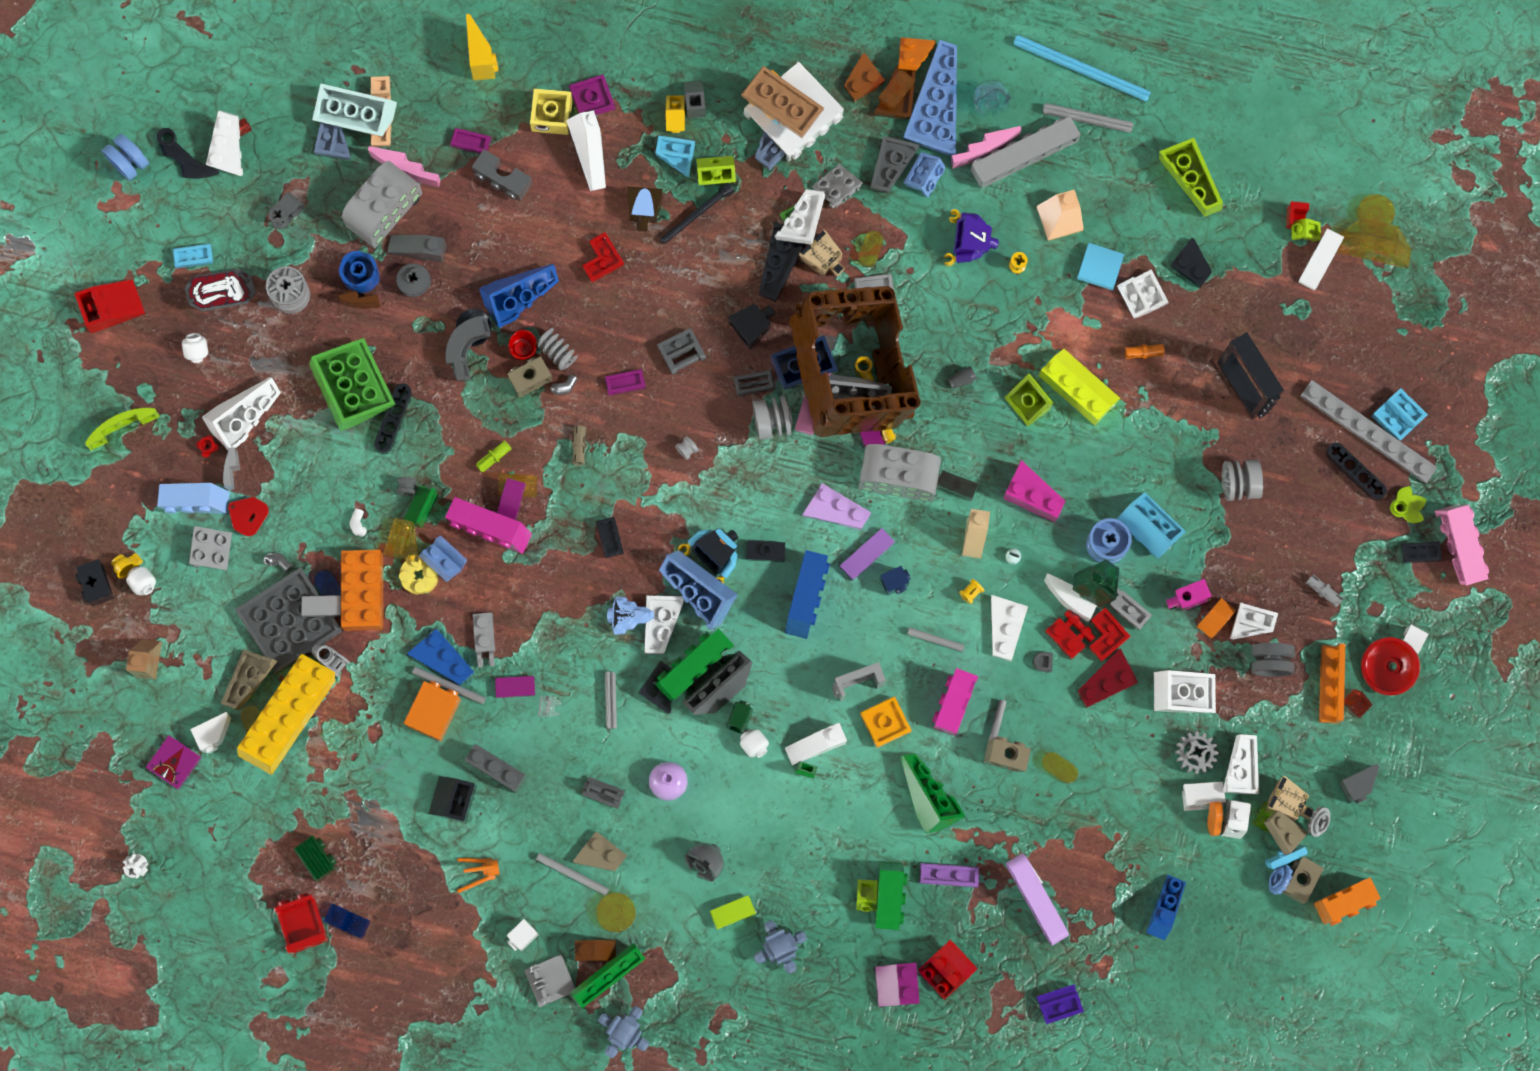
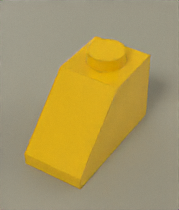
[666,95,685,133]

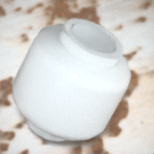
[182,333,208,363]
[126,567,156,595]
[740,728,769,758]

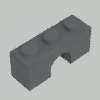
[472,149,532,201]
[465,744,526,793]

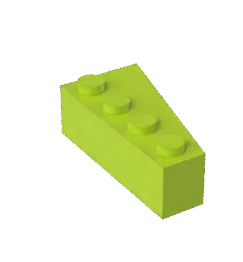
[1159,138,1223,217]

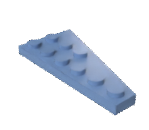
[903,40,957,157]

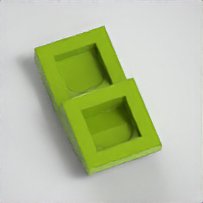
[709,895,756,930]

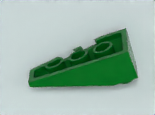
[900,753,965,833]

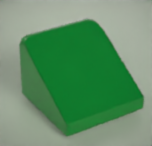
[795,761,818,779]

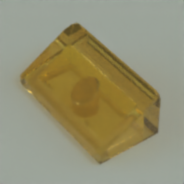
[498,474,538,497]

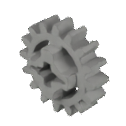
[1175,731,1218,775]

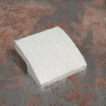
[1117,270,1169,319]

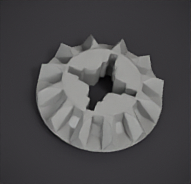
[1307,806,1330,837]

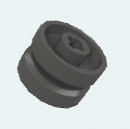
[1251,643,1295,677]

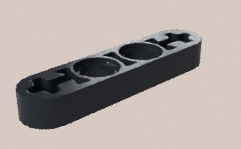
[374,383,412,455]
[1326,443,1387,501]

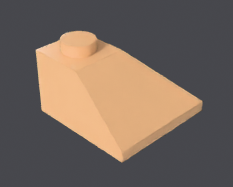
[1036,190,1084,241]

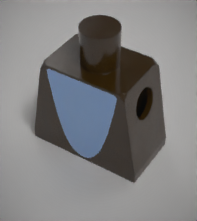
[627,186,663,232]

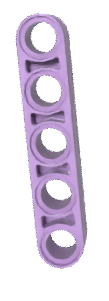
[1005,853,1069,946]

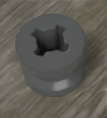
[396,477,417,496]

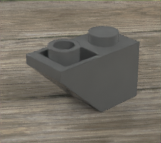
[684,81,706,119]

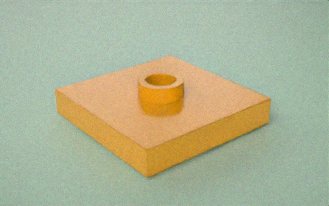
[860,696,912,748]

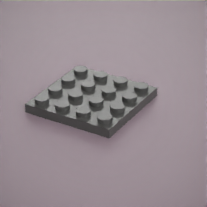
[235,567,343,674]

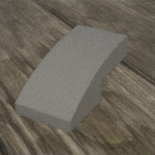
[223,447,240,491]

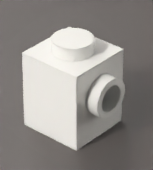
[507,919,539,951]

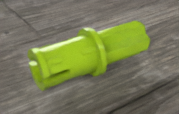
[476,440,512,472]

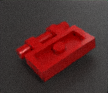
[1045,609,1096,660]

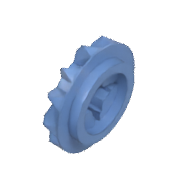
[1269,864,1292,895]

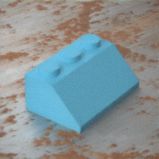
[1117,492,1186,559]

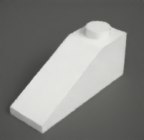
[785,723,847,766]

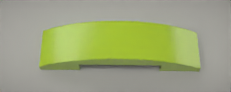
[85,408,160,451]

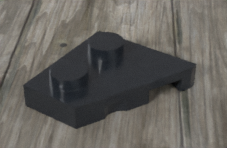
[1170,237,1212,288]
[638,661,672,714]

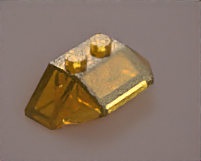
[1337,218,1412,269]

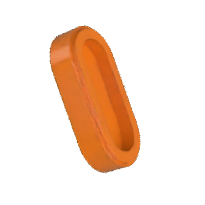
[1207,801,1223,836]

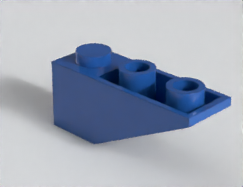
[1146,875,1186,941]

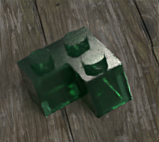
[1072,560,1119,608]

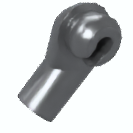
[550,375,578,396]
[263,553,293,572]

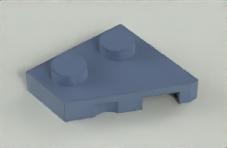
[314,122,351,160]
[755,131,786,171]

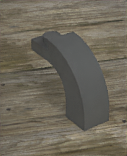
[445,316,491,382]

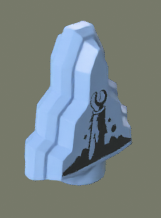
[607,596,654,635]

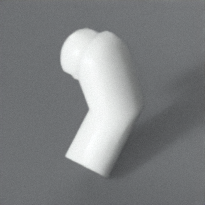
[349,508,367,537]

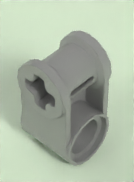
[312,643,350,677]

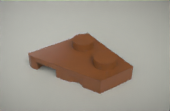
[844,53,885,102]

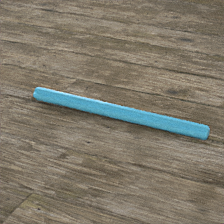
[1014,35,1151,101]

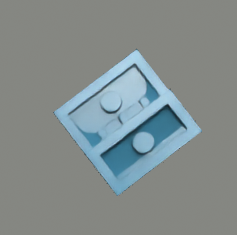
[1077,243,1124,290]
[1371,388,1428,441]

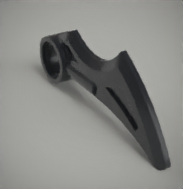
[157,128,220,179]

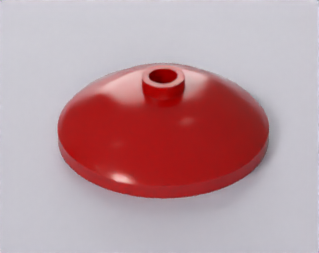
[1361,637,1420,696]

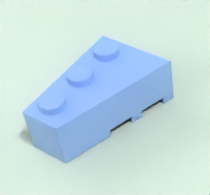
[157,483,230,514]

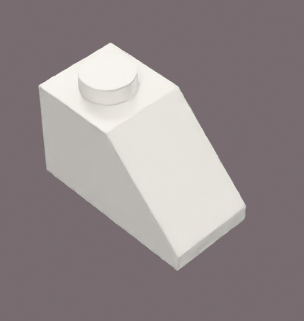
[190,712,232,753]

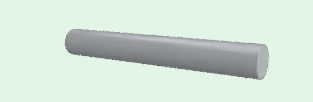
[907,627,965,652]
[985,700,1006,754]

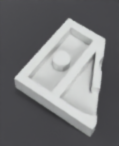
[1230,603,1278,639]

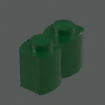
[726,700,753,734]

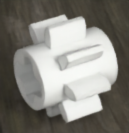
[123,853,148,879]

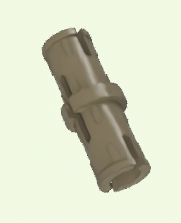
[572,426,587,466]

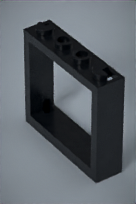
[1217,332,1284,419]

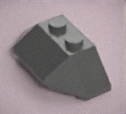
[682,651,752,715]

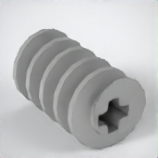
[538,328,578,370]

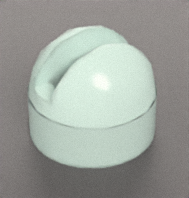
[1005,548,1021,565]

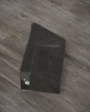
[937,470,978,501]

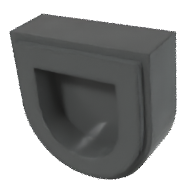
[1032,652,1053,673]

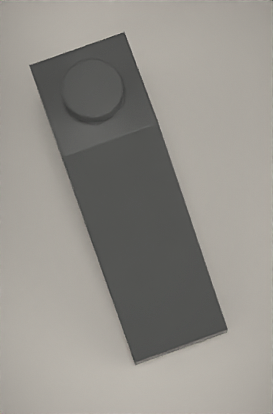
[387,235,447,263]

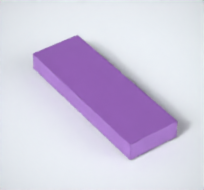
[840,528,895,581]
[919,863,979,888]

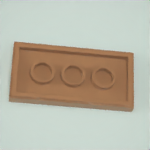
[741,66,824,138]

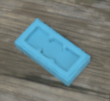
[173,244,213,269]
[1265,845,1308,870]

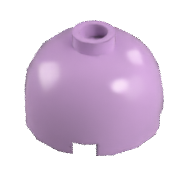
[649,761,688,801]

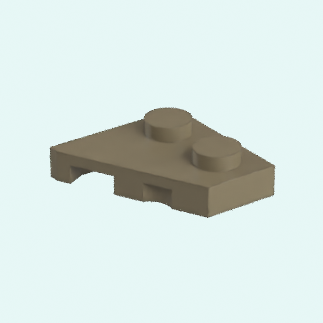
[1264,811,1308,855]
[573,831,627,872]

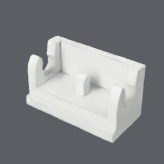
[1182,782,1226,811]

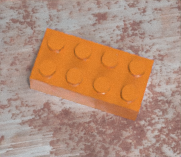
[341,550,383,631]

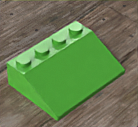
[309,338,395,431]

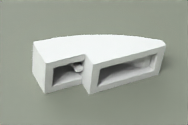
[1298,228,1344,291]
[1044,574,1097,622]

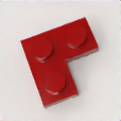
[582,232,624,283]
[1089,608,1131,662]

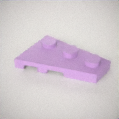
[802,483,871,530]

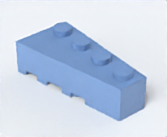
[659,550,738,630]

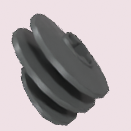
[396,264,431,297]

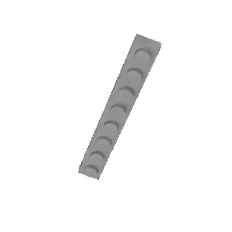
[1300,380,1438,484]

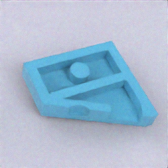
[656,136,695,177]

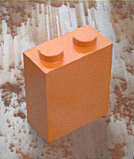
[404,680,461,742]

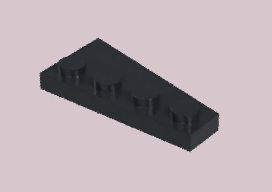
[759,221,806,303]

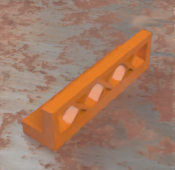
[1319,643,1345,724]

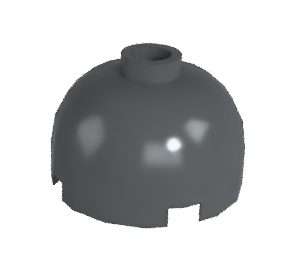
[684,843,724,882]

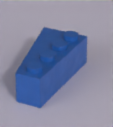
[785,550,830,639]

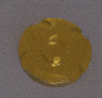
[1357,194,1395,231]
[597,893,636,933]

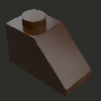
[575,940,616,962]

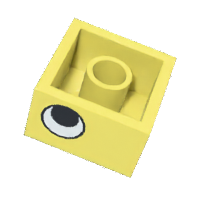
[530,89,572,135]

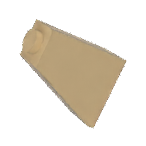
[962,509,990,559]

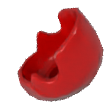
[508,330,537,361]

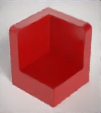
[1286,201,1309,229]

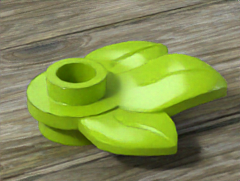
[1390,486,1427,523]

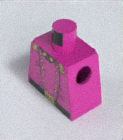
[1166,579,1212,612]

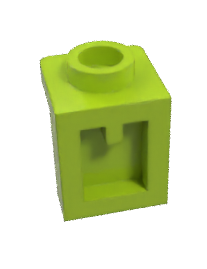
[1291,218,1321,242]
[856,879,878,912]

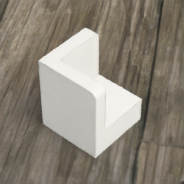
[1403,625,1428,654]

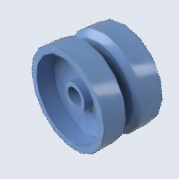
[101,133,150,181]
[1086,518,1132,565]

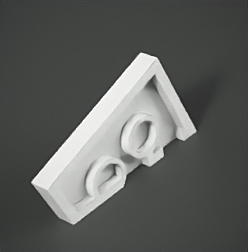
[206,110,243,176]
[775,189,825,244]
[991,595,1028,662]
[645,596,684,655]
[1223,734,1259,795]

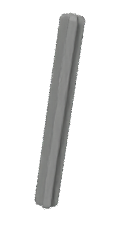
[1043,103,1133,133]

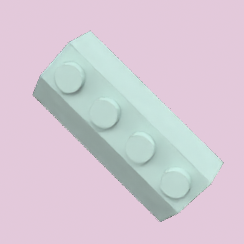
[312,84,397,136]

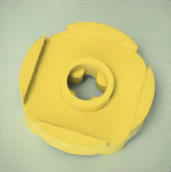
[399,555,438,595]

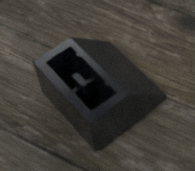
[428,776,477,824]

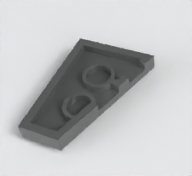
[870,136,920,194]

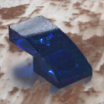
[323,903,371,939]

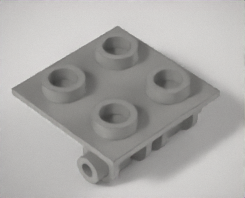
[811,164,862,209]
[189,526,232,570]
[524,955,575,1007]

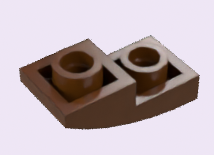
[338,290,381,309]

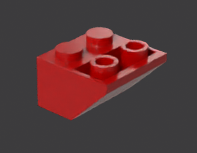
[917,939,978,1000]

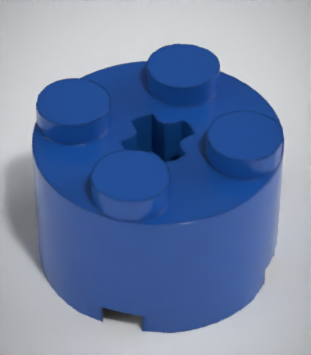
[339,251,380,294]

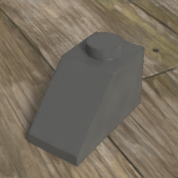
[1339,764,1379,804]

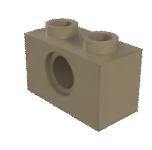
[507,357,553,398]
[984,736,1031,773]
[1282,857,1324,904]

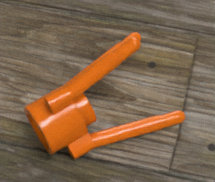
[457,858,500,893]

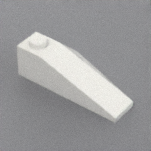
[566,111,606,191]
[202,377,281,451]

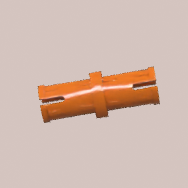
[1125,344,1164,359]

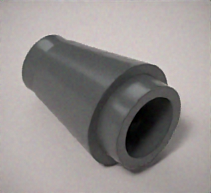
[948,366,977,389]

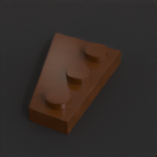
[874,63,916,120]

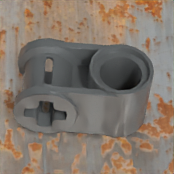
[269,192,304,229]

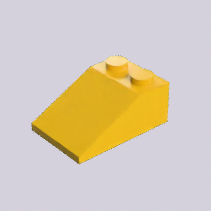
[466,14,498,80]

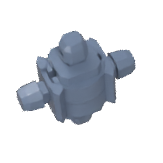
[754,920,807,974]
[598,1006,649,1058]

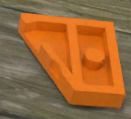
[898,37,936,70]

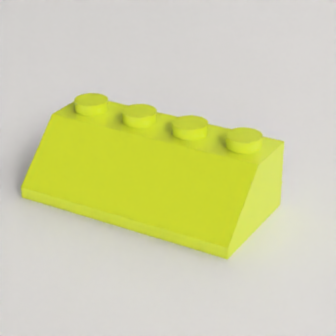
[1039,349,1120,425]

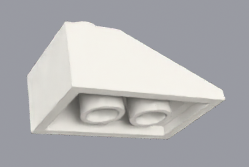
[1154,670,1216,713]

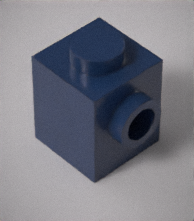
[879,566,911,596]

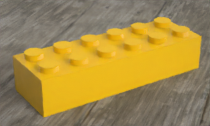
[237,654,335,775]

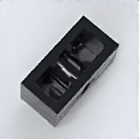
[75,559,114,606]

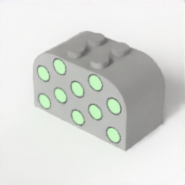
[342,161,423,249]
[858,444,941,503]

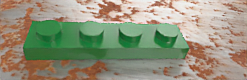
[570,943,645,1008]

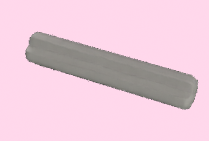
[605,672,617,729]

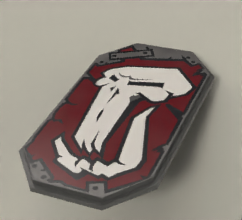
[184,269,256,311]

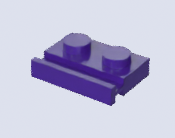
[1036,984,1084,1024]

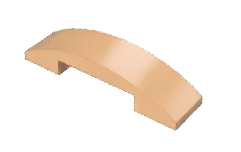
[371,76,391,147]

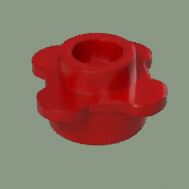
[196,435,219,458]

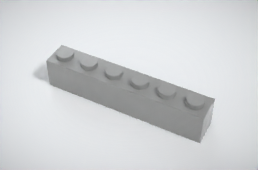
[971,116,1081,189]

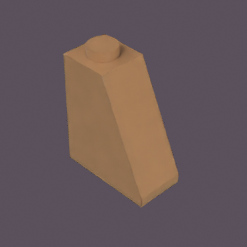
[126,639,162,680]

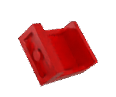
[274,893,329,954]

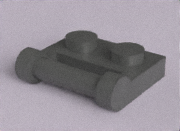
[657,328,706,375]

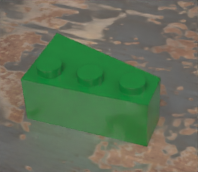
[875,861,907,930]

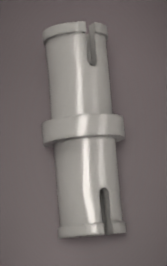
[1306,574,1344,607]

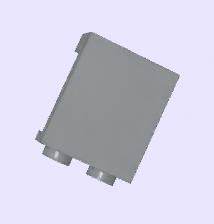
[832,662,886,702]

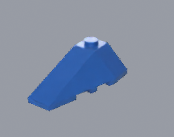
[479,264,559,328]

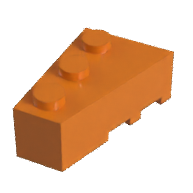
[1313,877,1381,926]

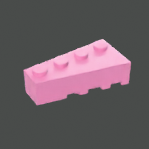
[1435,505,1489,585]

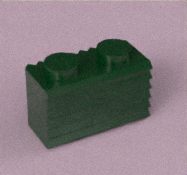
[293,835,337,883]

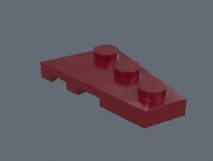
[1077,648,1138,708]

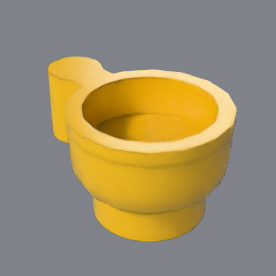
[111,553,143,579]

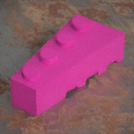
[445,497,532,554]

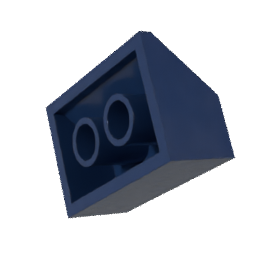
[771,335,838,390]

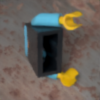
[678,528,738,584]

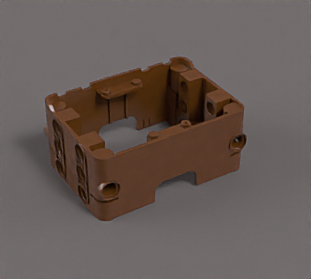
[789,286,921,437]

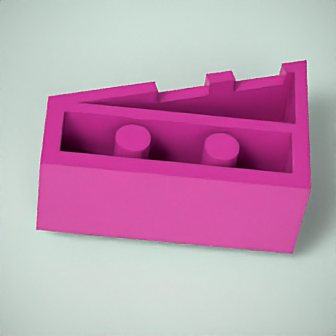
[1003,460,1065,523]
[932,668,978,736]

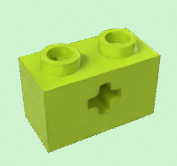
[696,156,736,185]

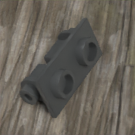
[582,777,625,809]

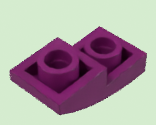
[497,478,526,520]

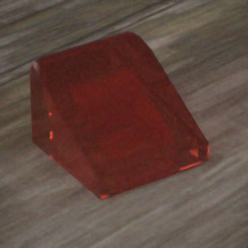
[1344,689,1372,718]

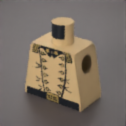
[799,230,845,277]
[1263,776,1314,822]

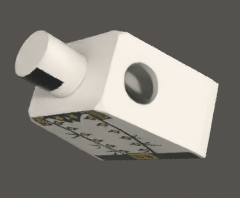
[1221,799,1251,839]

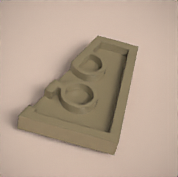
[221,650,277,711]

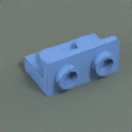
[904,152,945,197]
[419,535,467,582]

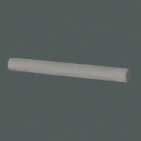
[412,667,486,705]
[536,853,609,896]

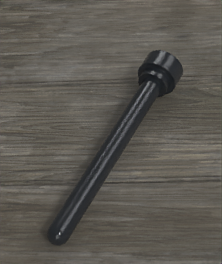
[660,183,735,244]

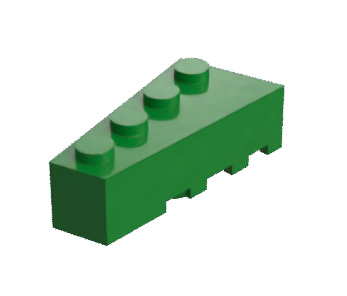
[655,628,734,701]

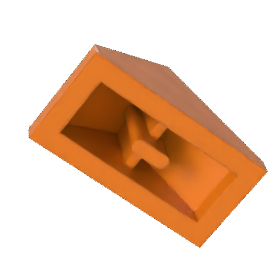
[1197,598,1236,639]

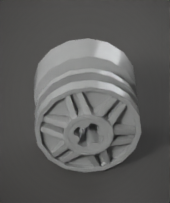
[266,267,310,314]
[752,396,792,441]
[1222,459,1263,501]

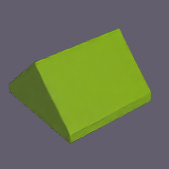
[1004,374,1053,426]

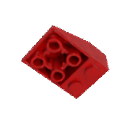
[74,279,145,334]

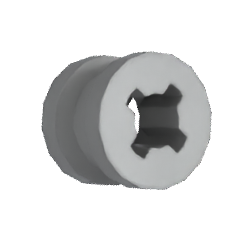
[675,436,699,460]

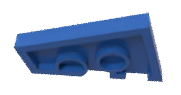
[407,628,475,685]

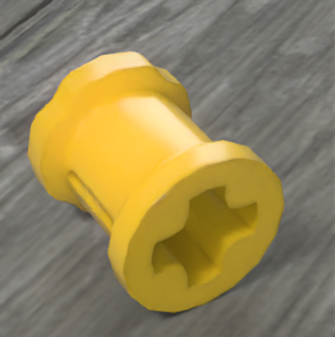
[1009,252,1028,274]
[959,579,984,604]

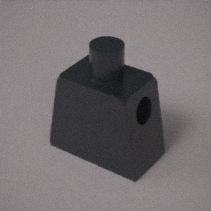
[728,304,775,350]

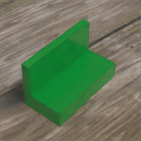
[404,485,438,528]

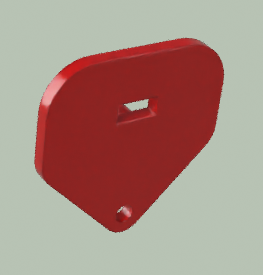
[228,497,269,537]

